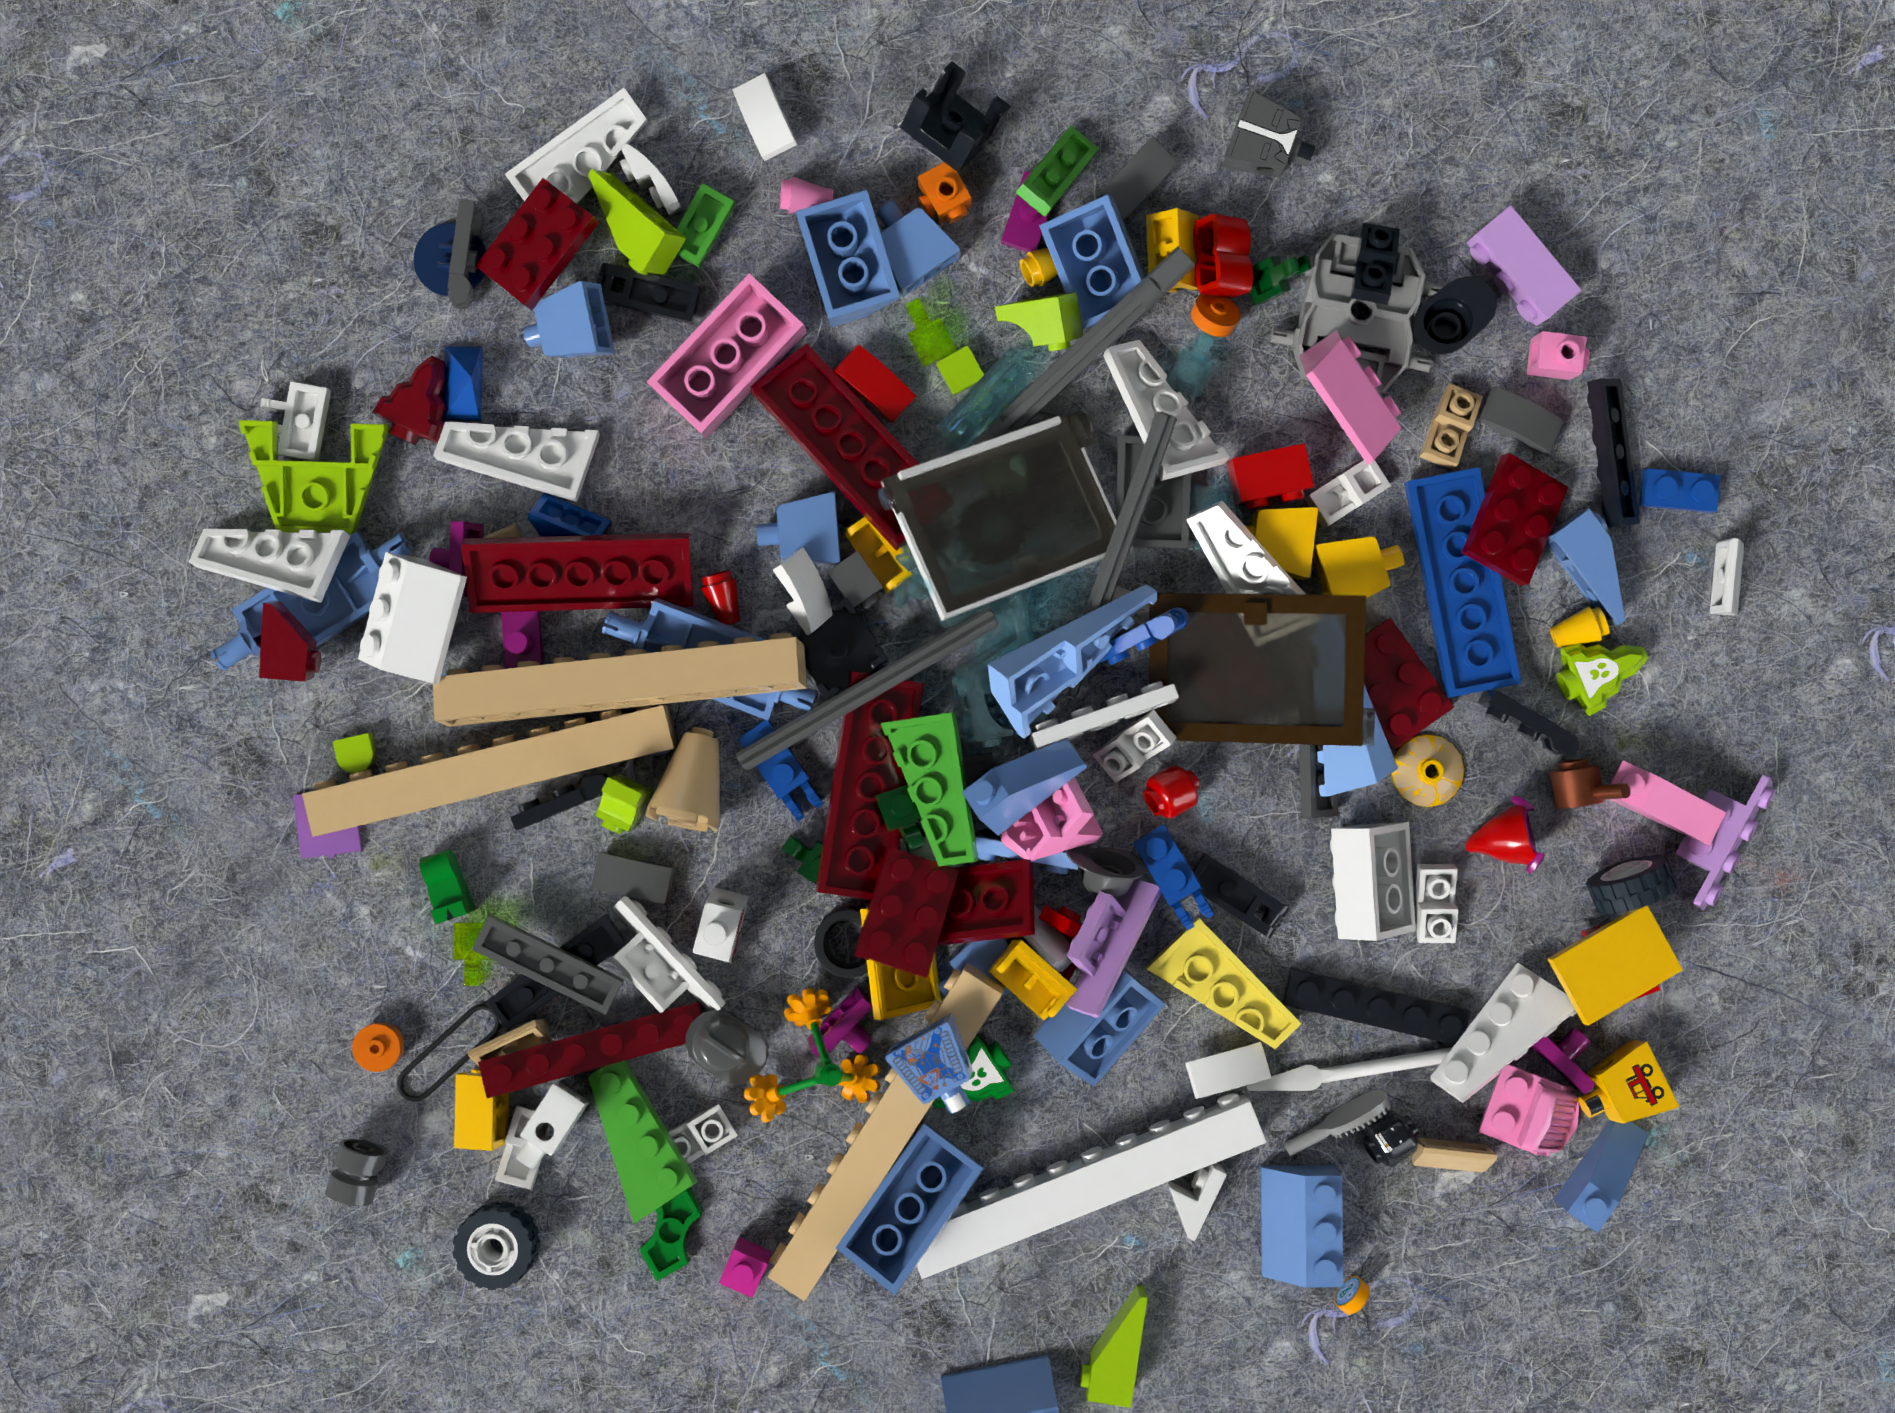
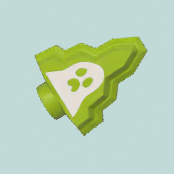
[1556,643,1649,716]

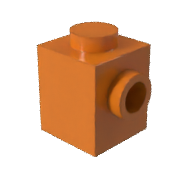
[918,162,972,225]

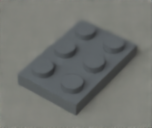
[1115,435,1191,549]

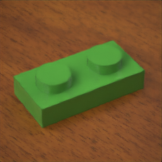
[677,183,736,269]

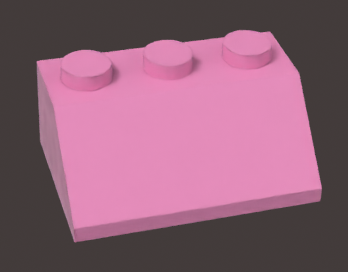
[1299,330,1402,465]

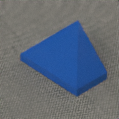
[443,346,483,421]
[528,492,611,537]

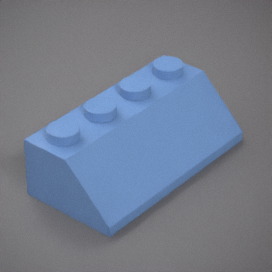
[836,1123,984,1295]

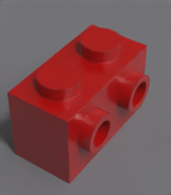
[1226,443,1314,510]

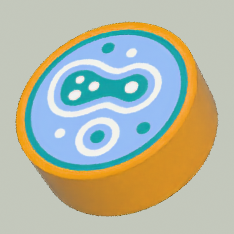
[1334,1276,1370,1315]

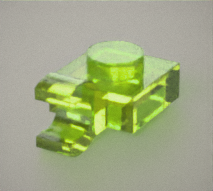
[905,297,956,369]
[453,922,491,986]

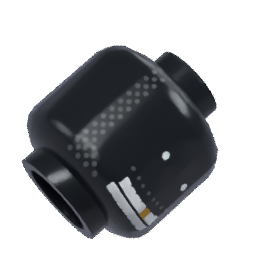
[1361,1111,1419,1167]

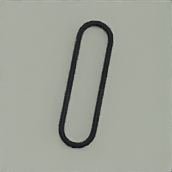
[397,1004,501,1102]

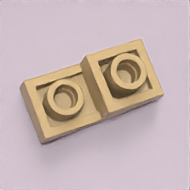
[1419,383,1483,470]

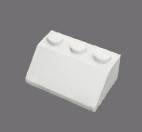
[358,552,467,684]
[1330,822,1416,941]

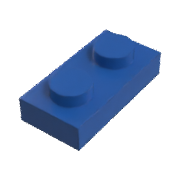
[1639,468,1721,513]

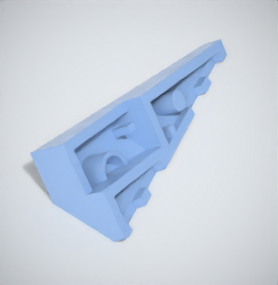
[988,584,1157,738]
[1311,614,1398,797]

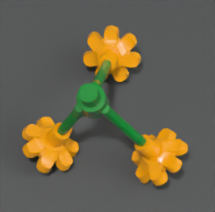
[744,988,881,1123]

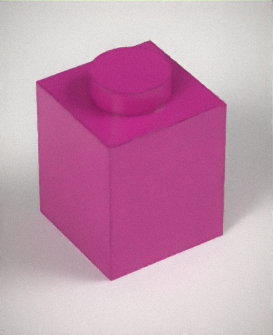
[719,1236,772,1298]

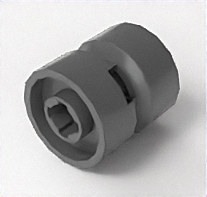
[325,1139,388,1206]

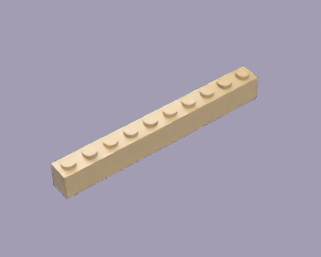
[433,633,807,727]
[302,705,678,837]
[768,963,1005,1302]

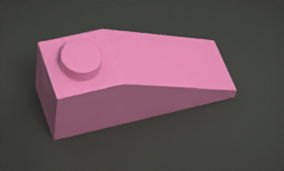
[1608,760,1726,846]

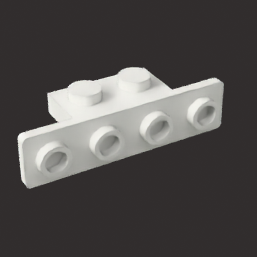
[611,896,725,1013]

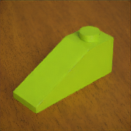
[588,169,687,275]
[1080,1285,1148,1408]

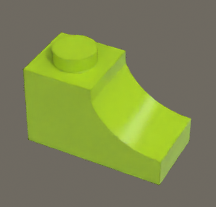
[995,292,1083,351]
[595,774,653,834]

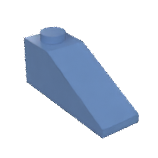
[1546,509,1625,626]
[962,738,1087,836]
[1553,1121,1648,1233]

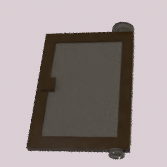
[1141,592,1375,746]

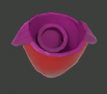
[1465,796,1545,874]

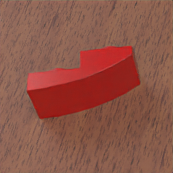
[833,344,916,423]

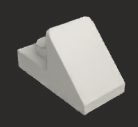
[1167,1163,1227,1241]

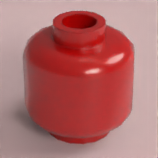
[1143,764,1200,819]

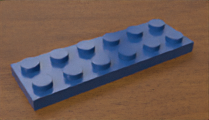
[1404,467,1522,698]

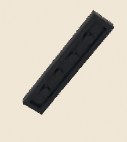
[1282,968,1471,1045]

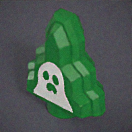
[932,1033,1015,1108]

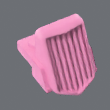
[1001,777,1103,861]
[1478,1064,1579,1157]

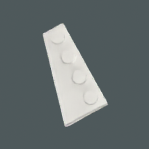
[505,88,647,205]
[1103,340,1230,481]
[433,422,600,502]
[1187,501,1324,647]
[189,529,350,603]
[1028,681,1179,752]
[1430,962,1577,1103]

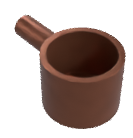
[1550,758,1630,808]

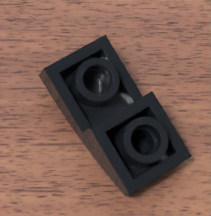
[1350,223,1400,305]

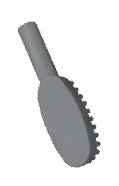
[1284,1089,1390,1156]

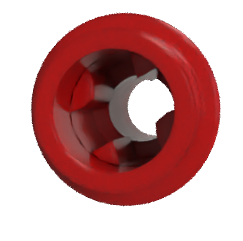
[701,570,740,625]

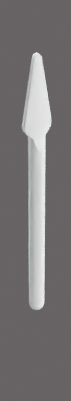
[1246,1047,1453,1091]

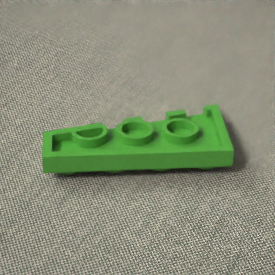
[880,712,979,867]
[588,1061,698,1224]

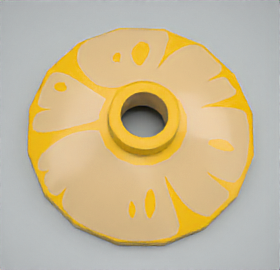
[1391,734,1464,807]

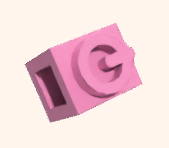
[1526,331,1590,380]

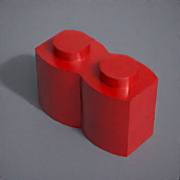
[1193,213,1253,298]

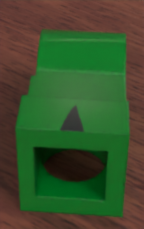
[419,849,476,924]

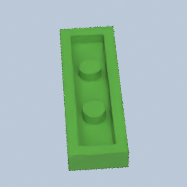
[1016,125,1099,217]

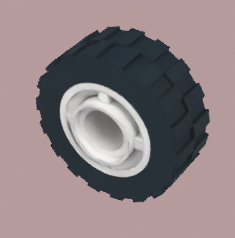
[1586,855,1678,914]
[453,1201,541,1290]

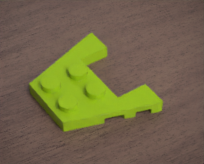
[239,420,388,535]

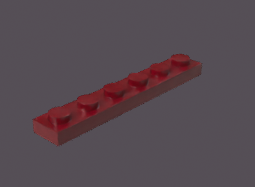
[478,1002,701,1098]

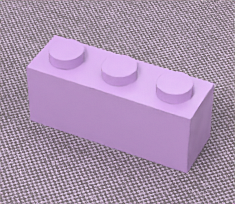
[1466,205,1582,326]

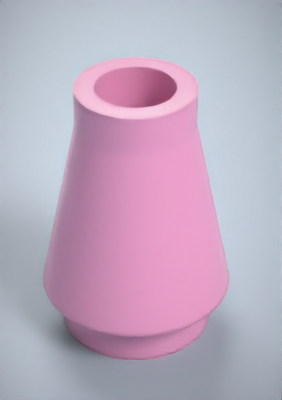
[779,176,834,214]

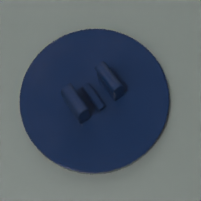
[413,223,486,297]

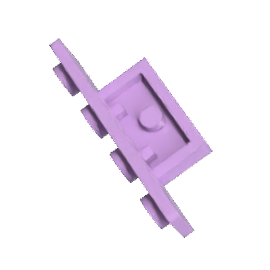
[1675,774,1776,911]
[1066,879,1162,1018]

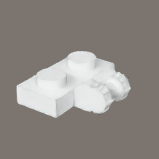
[260,381,331,461]

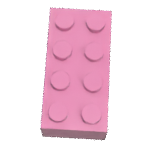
[647,273,807,440]

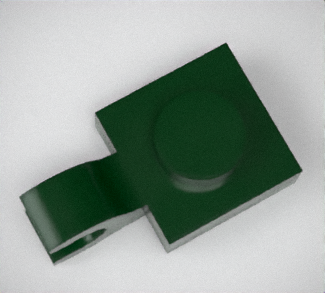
[1250,255,1312,305]
[876,784,925,853]
[782,835,823,885]

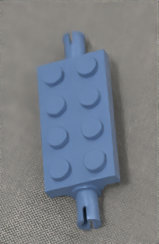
[211,532,413,671]
[602,598,818,721]

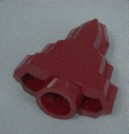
[372,355,446,445]

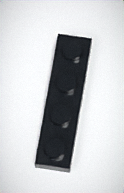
[1587,378,1640,527]
[485,914,628,1032]

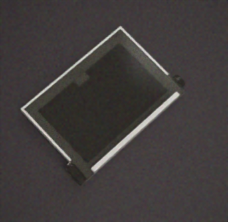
[878,411,1117,621]

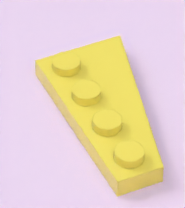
[1145,917,1301,1049]

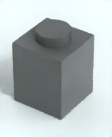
[827,551,884,611]

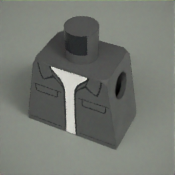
[1221,90,1316,177]

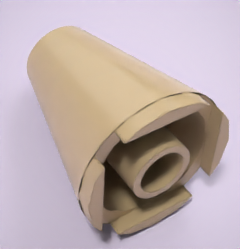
[646,727,720,832]

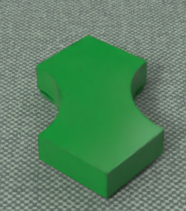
[639,1187,704,1282]

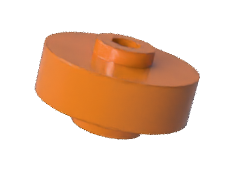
[1190,294,1241,337]
[352,1022,404,1072]

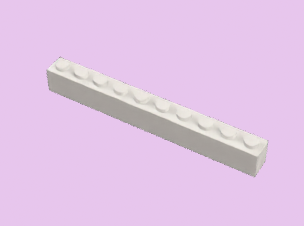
[917,1093,1267,1279]

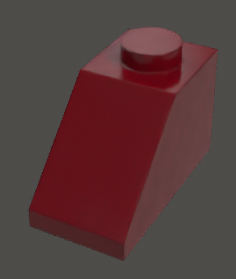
[259,600,321,682]

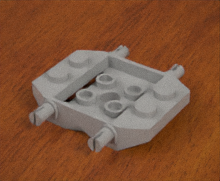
[1269,233,1445,395]

